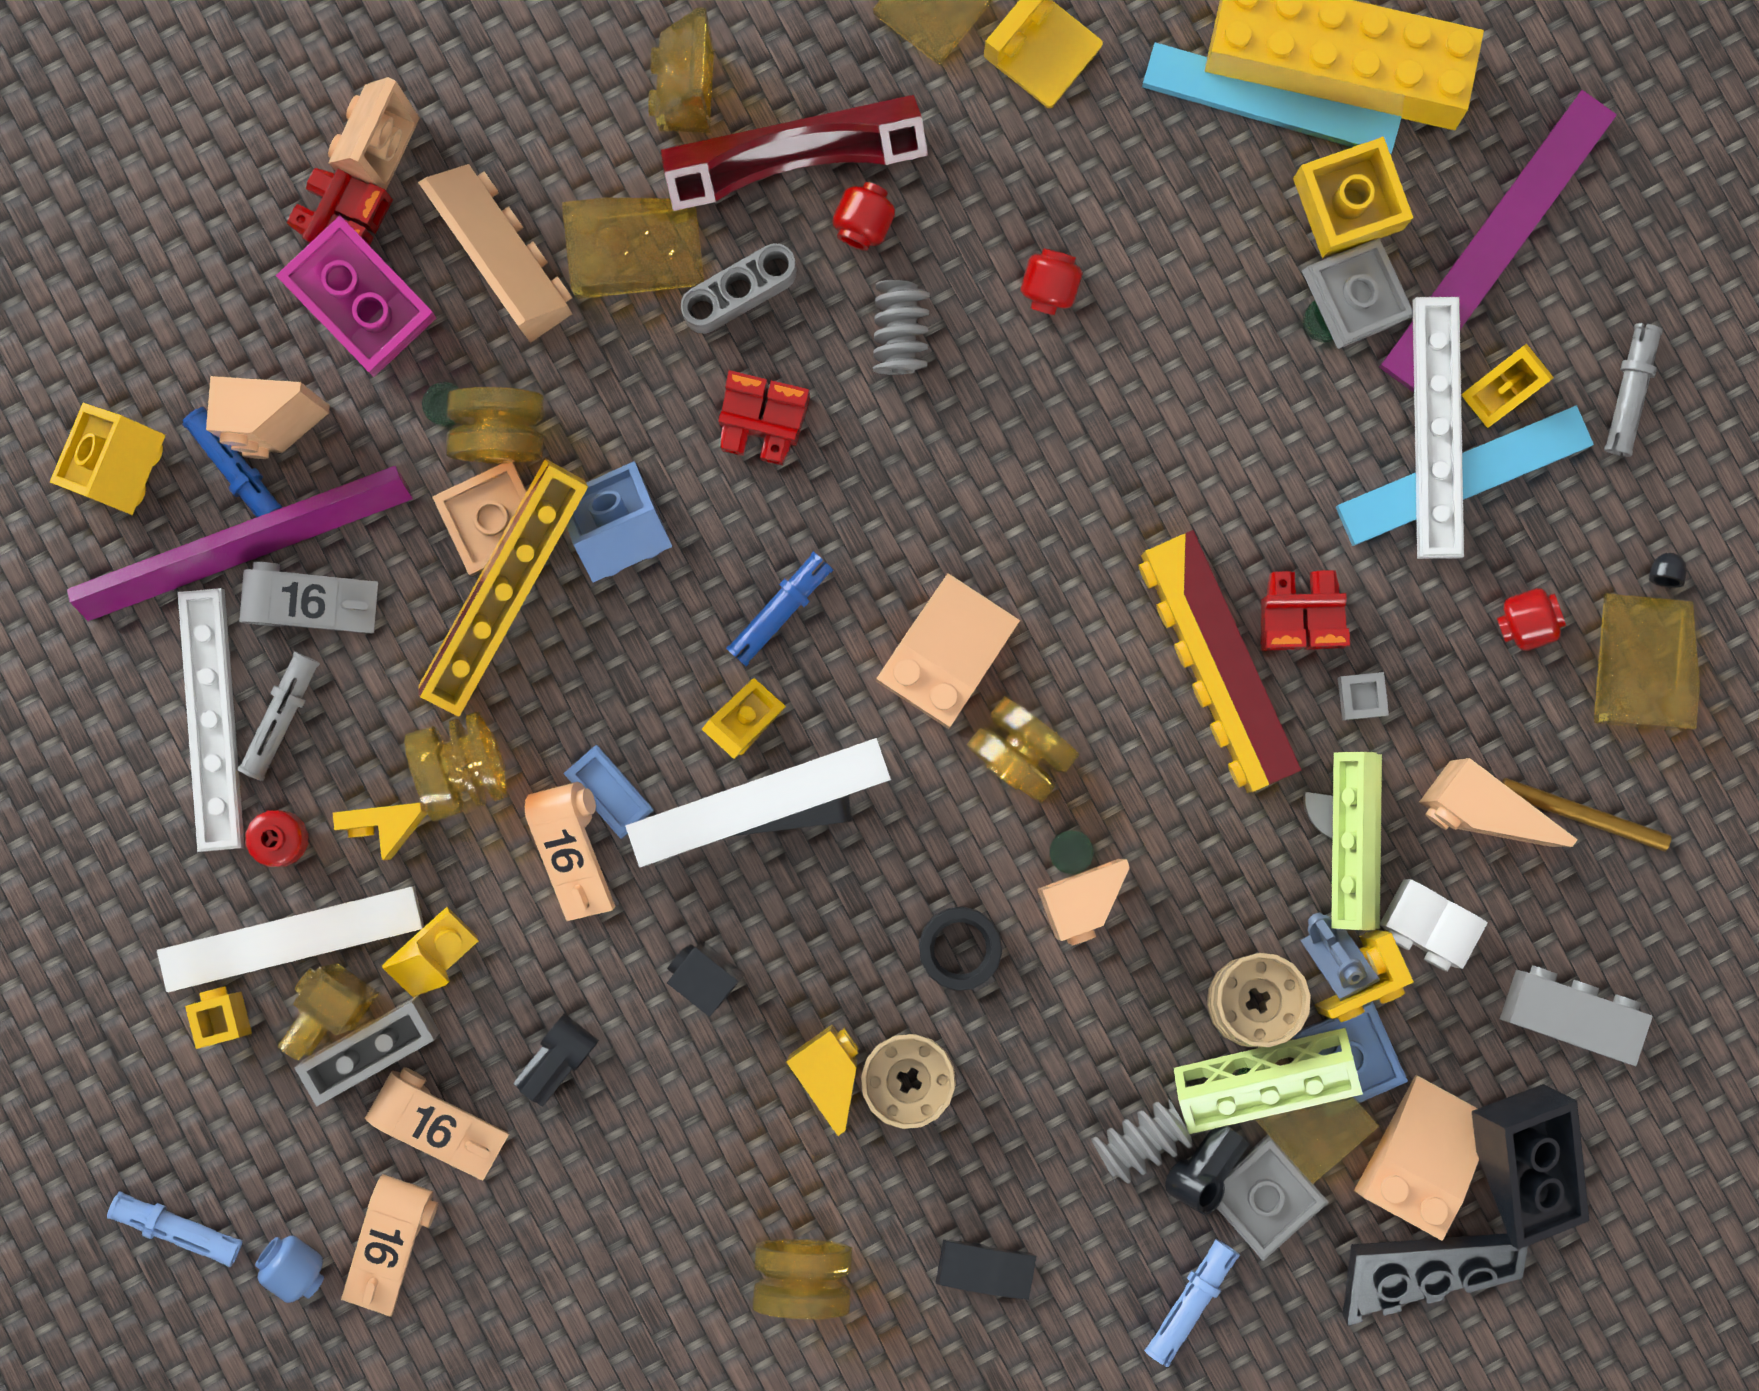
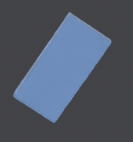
[563,745,654,839]

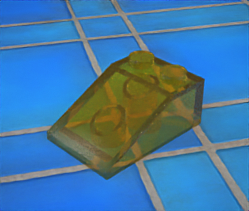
[648,8,715,133]
[562,197,704,299]
[1594,593,1700,731]

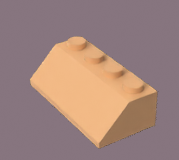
[418,164,572,343]

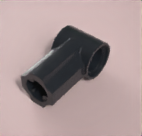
[513,1013,599,1107]
[1165,1126,1249,1215]

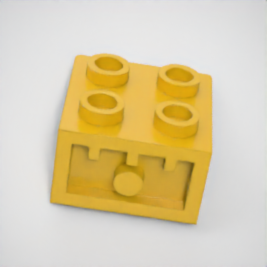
[984,0,1103,109]
[1315,929,1414,1022]

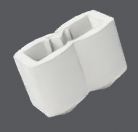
[1380,879,1488,972]

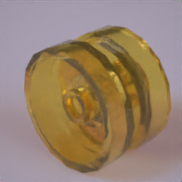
[446,387,544,464]
[966,696,1080,804]
[753,1239,852,1319]

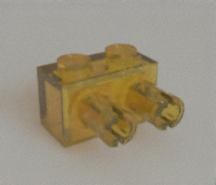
[278,963,379,1060]

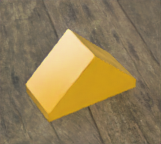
[1461,343,1554,428]

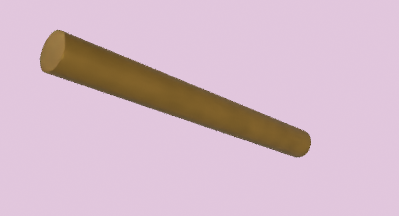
[1502,778,1671,852]

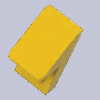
[702,678,786,759]
[333,803,429,860]
[382,907,479,997]

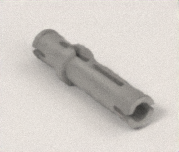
[1604,323,1663,457]
[237,652,320,781]

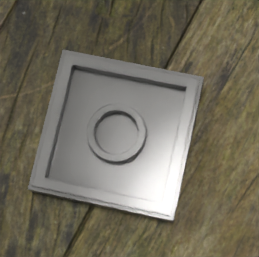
[1302,238,1413,349]
[1217,1134,1329,1261]

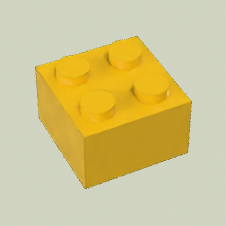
[1293,136,1413,258]

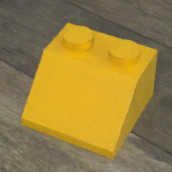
[50,403,166,515]
[786,1025,859,1136]

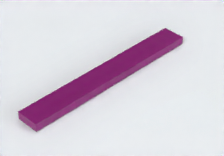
[1379,90,1617,392]
[67,466,413,621]

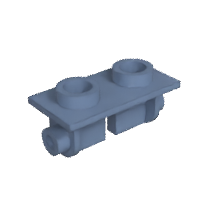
[1301,913,1380,1001]

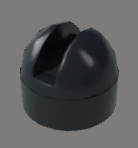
[1649,553,1687,588]

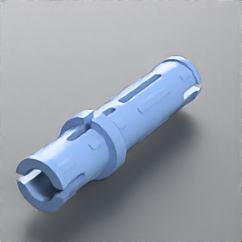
[107,1191,242,1267]
[1144,1239,1240,1367]

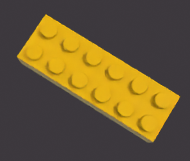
[1204,0,1484,130]

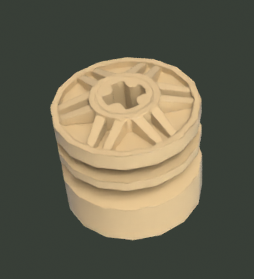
[1207,953,1311,1048]
[861,1034,956,1129]

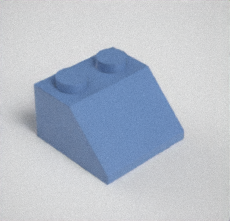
[567,461,672,582]

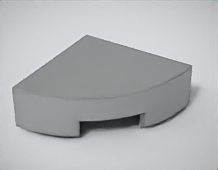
[1303,792,1333,839]

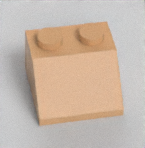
[1037,859,1130,946]

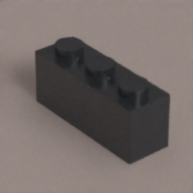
[667,942,745,1017]

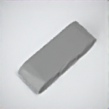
[681,243,797,334]

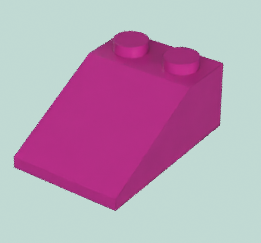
[275,216,437,377]

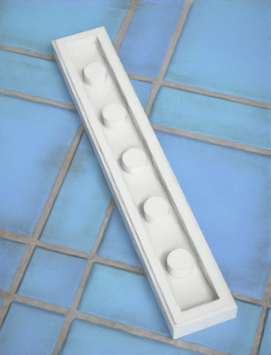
[1413,297,1464,559]
[178,588,245,852]
[625,738,891,867]
[157,886,424,992]

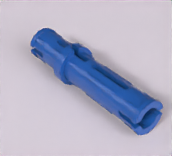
[182,407,283,518]
[726,551,834,667]

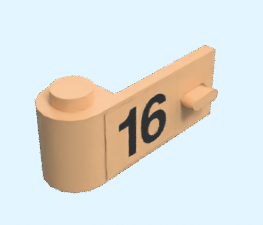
[524,782,616,921]
[365,1067,509,1181]
[341,1174,438,1317]

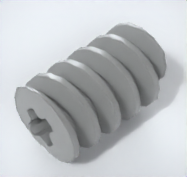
[873,280,930,375]
[1092,1098,1193,1184]

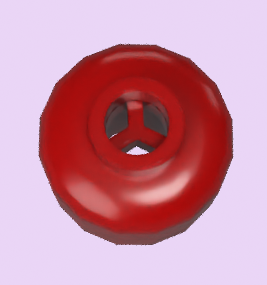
[833,182,895,251]
[1020,248,1083,315]
[1497,588,1567,651]
[246,810,308,867]

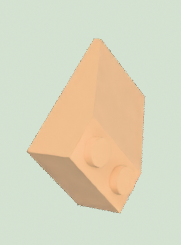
[328,77,420,190]
[876,573,1020,729]
[1419,758,1578,847]
[1354,1075,1479,1241]

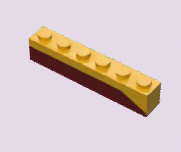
[419,459,588,717]
[1139,530,1301,793]

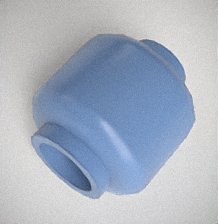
[255,1235,324,1303]

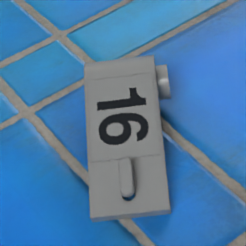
[239,562,378,634]

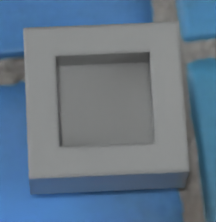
[1338,672,1389,721]

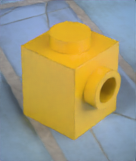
[185,986,252,1049]

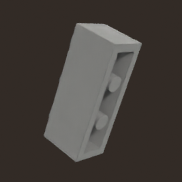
[1500,965,1653,1066]
[295,995,440,1107]

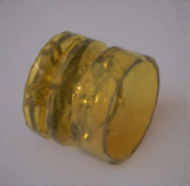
[404,712,507,821]

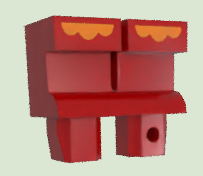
[287,168,393,246]
[718,370,810,466]
[1261,570,1350,651]

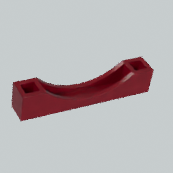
[661,95,928,211]

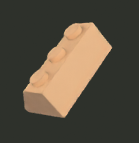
[206,376,330,459]

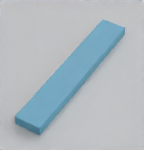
[1142,42,1402,155]
[1336,405,1594,546]

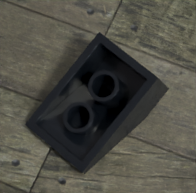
[1472,1084,1589,1250]

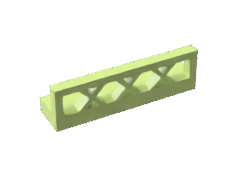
[1331,752,1382,930]
[1174,1028,1363,1134]

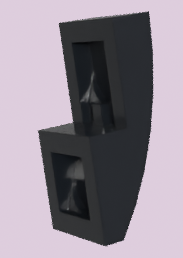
[936,1239,1037,1300]

